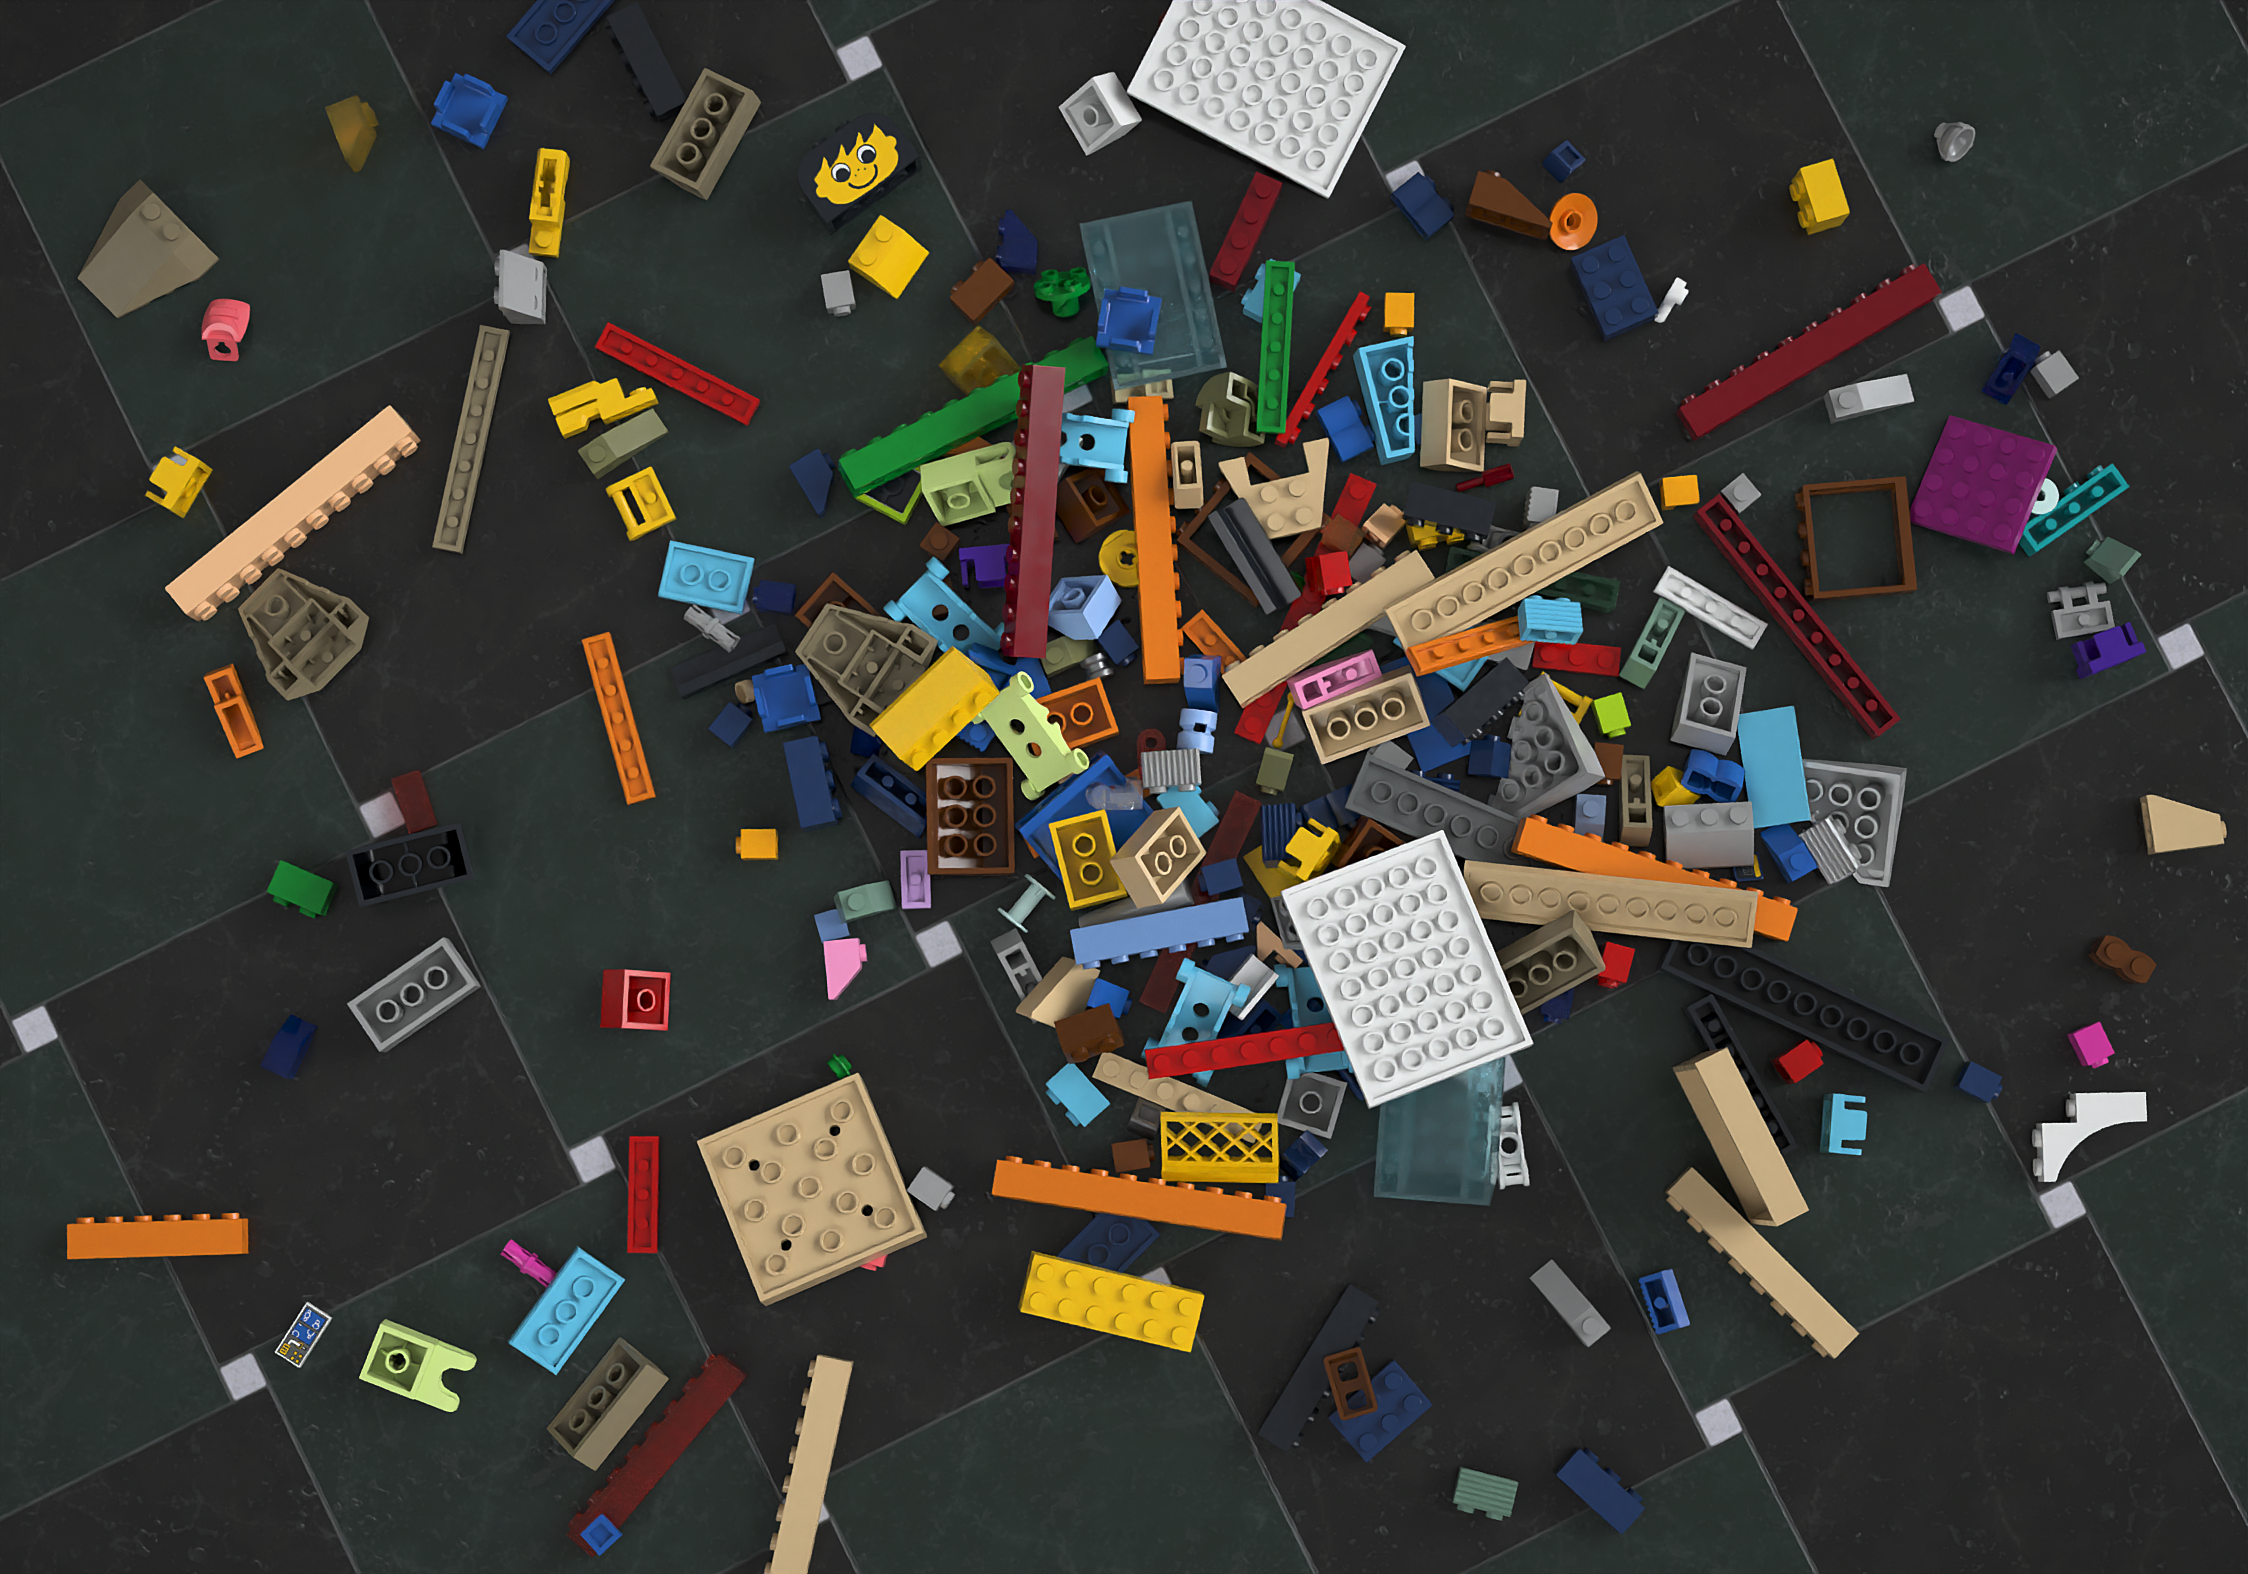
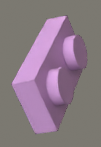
[900,850,931,909]

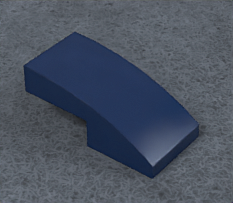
[1279,1130,1328,1182]

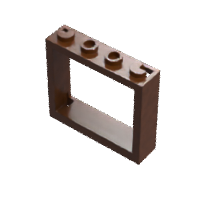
[1176,452,1330,608]
[1795,476,1917,602]

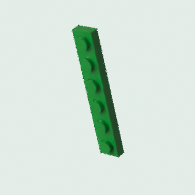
[1256,260,1295,435]

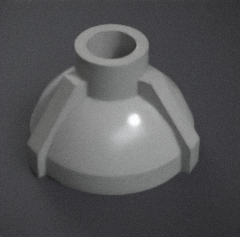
[1934,122,1975,162]

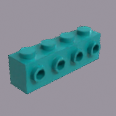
[2019,463,2130,557]

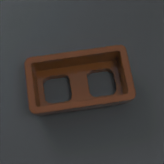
[1323,1347,1378,1421]

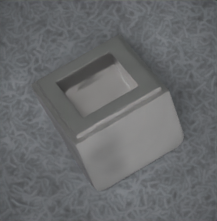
[1127,1097,1166,1140]

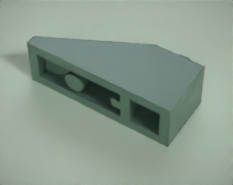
[1619,596,1686,689]

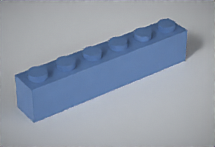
[1070,897,1249,970]

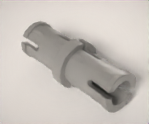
[684,604,740,652]

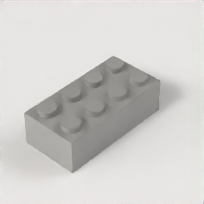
[347,937,481,1053]

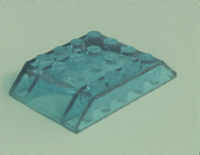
[1079,201,1227,391]
[1374,1057,1506,1206]

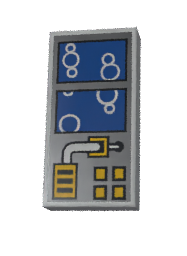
[275,1302,332,1368]

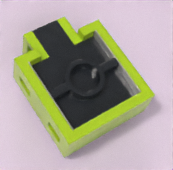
[855,466,923,525]

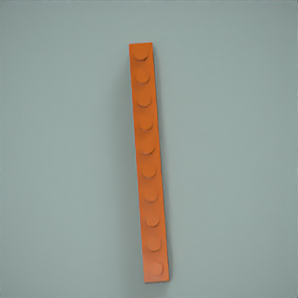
[1126,396,1184,684]
[1511,814,1798,942]
[992,1156,1287,1241]

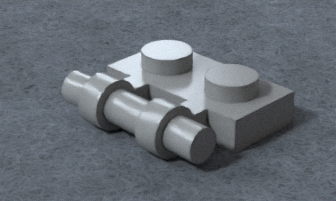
[2047,581,2115,640]

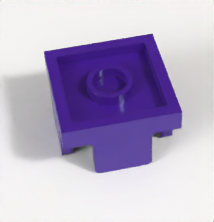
[959,544,1010,589]
[2071,622,2146,679]

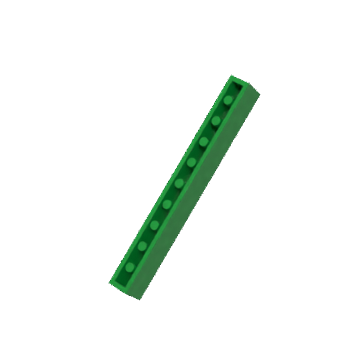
[838,336,1109,498]

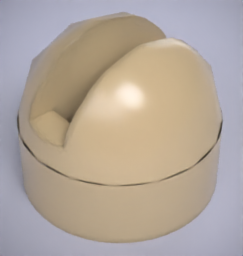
[735,679,755,704]

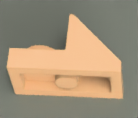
[1256,921,1303,969]

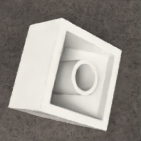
[1059,72,1142,155]

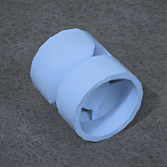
[1176,709,1218,754]

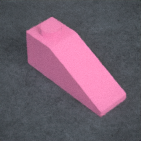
[1286,649,1382,710]

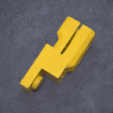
[529,148,570,258]
[548,378,659,439]

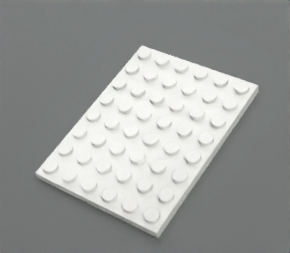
[1126,0,1406,199]
[1280,830,1533,1109]

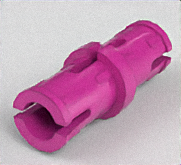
[500,1239,557,1288]

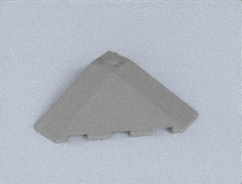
[1487,673,1605,819]
[1802,759,1907,887]

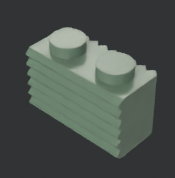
[1451,1467,1518,1521]

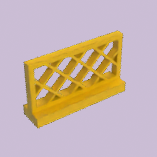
[1160,1112,1280,1183]

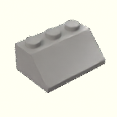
[1662,801,1754,870]

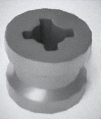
[1079,652,1114,681]

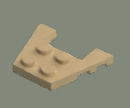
[1219,438,1329,540]

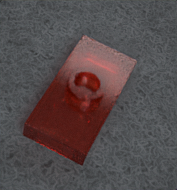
[391,770,438,834]

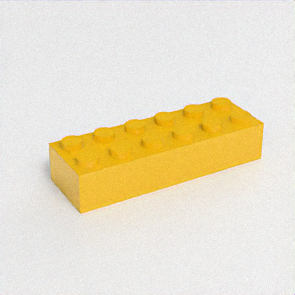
[1018,1251,1205,1353]

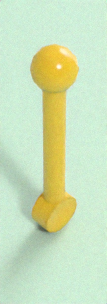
[1272,692,1295,749]

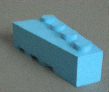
[1353,336,1415,465]

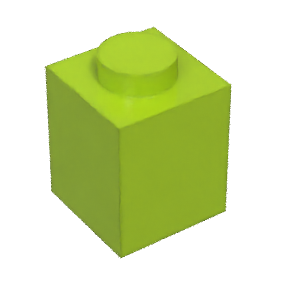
[1591,692,1631,739]

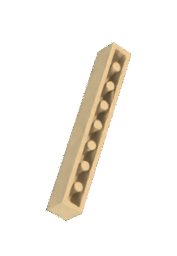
[1222,550,1435,709]
[1664,1167,1859,1359]
[764,1354,853,1574]

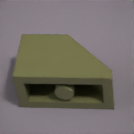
[1039,636,1099,678]
[1255,747,1294,796]

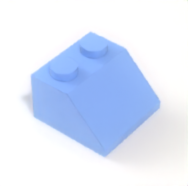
[1048,575,1122,640]

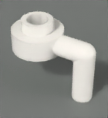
[1655,277,1689,323]

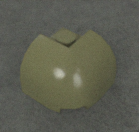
[1195,372,1265,447]

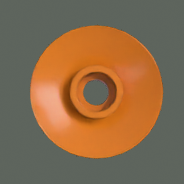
[1548,193,1598,250]

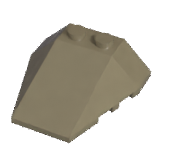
[78,179,220,318]
[238,568,369,701]
[795,603,938,738]

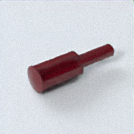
[1455,463,1514,492]

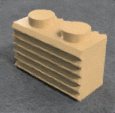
[1171,441,1203,509]

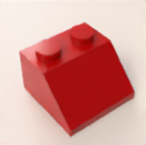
[600,969,671,1031]

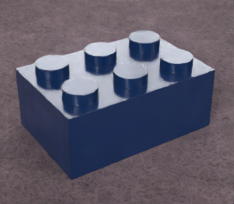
[1570,235,1659,341]
[783,736,843,832]
[1327,1359,1433,1463]

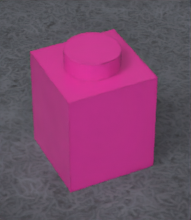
[2067,1022,2114,1069]

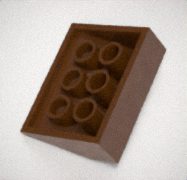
[925,757,1015,876]

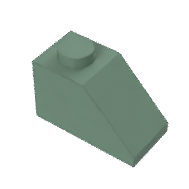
[2084,537,2141,584]
[833,880,897,924]

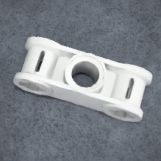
[1488,1102,1529,1189]

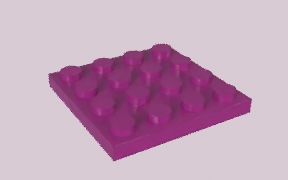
[1909,415,2057,554]

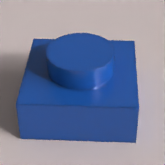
[580,1513,623,1556]

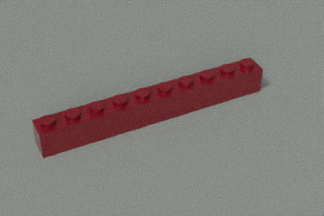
[1676,263,1942,441]
[1000,365,1065,658]
[1692,494,1901,740]

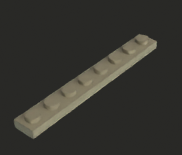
[432,325,510,554]

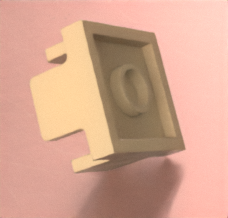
[1485,380,1526,447]

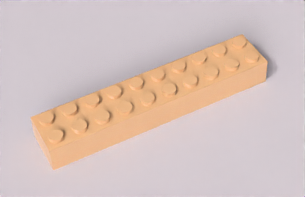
[165,405,421,622]

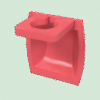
[201,299,250,361]

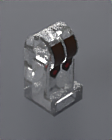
[1085,776,1143,810]

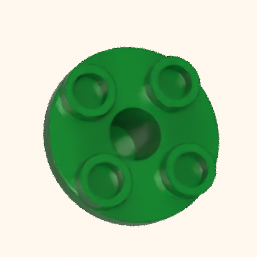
[1034,267,1091,318]

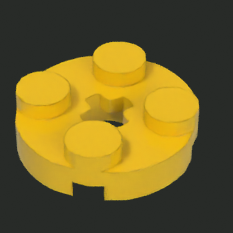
[1098,530,1139,588]

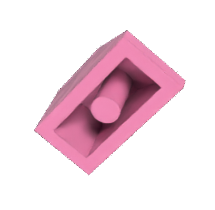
[823,938,867,1000]

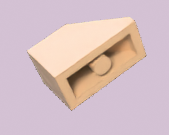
[1361,503,1406,551]

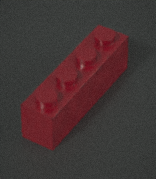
[1208,171,1282,292]

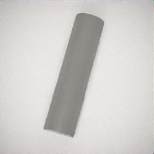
[1079,877,1194,928]

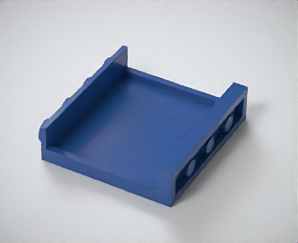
[1014,750,1154,884]

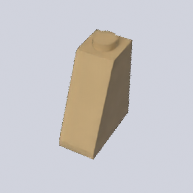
[2140,795,2227,855]
[1016,956,1100,1028]

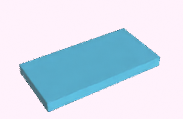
[1737,706,1811,829]
[508,1246,625,1375]

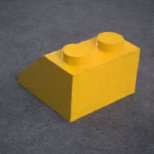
[848,215,929,299]

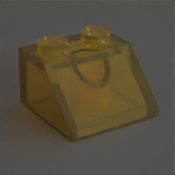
[325,95,378,173]
[938,325,1020,397]

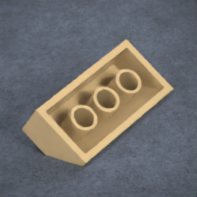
[1302,664,1431,764]

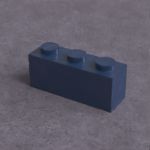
[850,753,927,838]
[1554,1447,1645,1535]

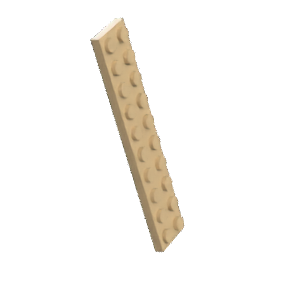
[1383,471,1663,652]
[1463,860,1758,948]

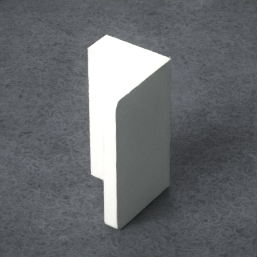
[1228,954,1279,1020]

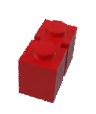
[1305,551,1353,596]
[1592,942,1635,989]
[1770,1039,1824,1085]

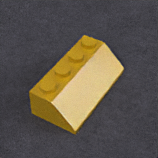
[869,646,1000,771]

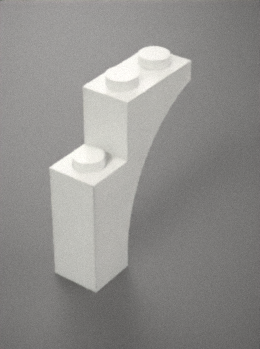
[2032,1092,2147,1182]

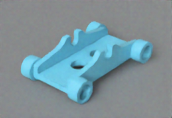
[1018,397,1135,483]
[883,556,1004,654]
[1140,958,1251,1087]
[1274,963,1354,1080]

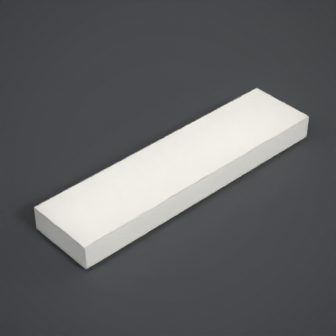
[1653,566,1768,650]

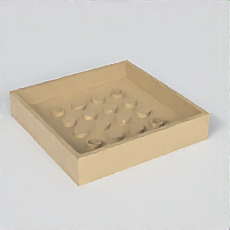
[1672,1048,1809,1226]
[697,1073,927,1306]

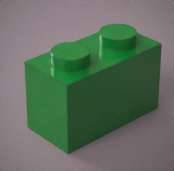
[266,860,339,918]

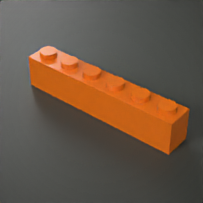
[67,1213,248,1259]

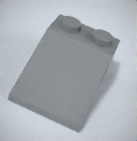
[1670,653,1747,756]

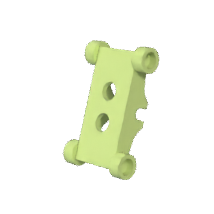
[971,671,1089,801]

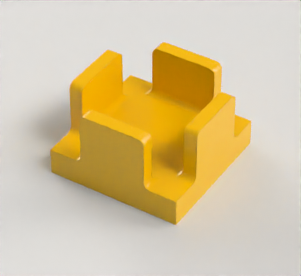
[145,446,213,518]
[1278,818,1342,884]

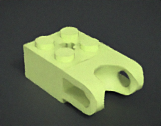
[920,442,1016,527]
[359,1319,477,1412]

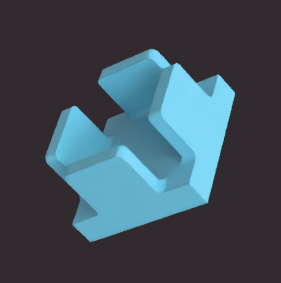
[1820,1093,1867,1155]

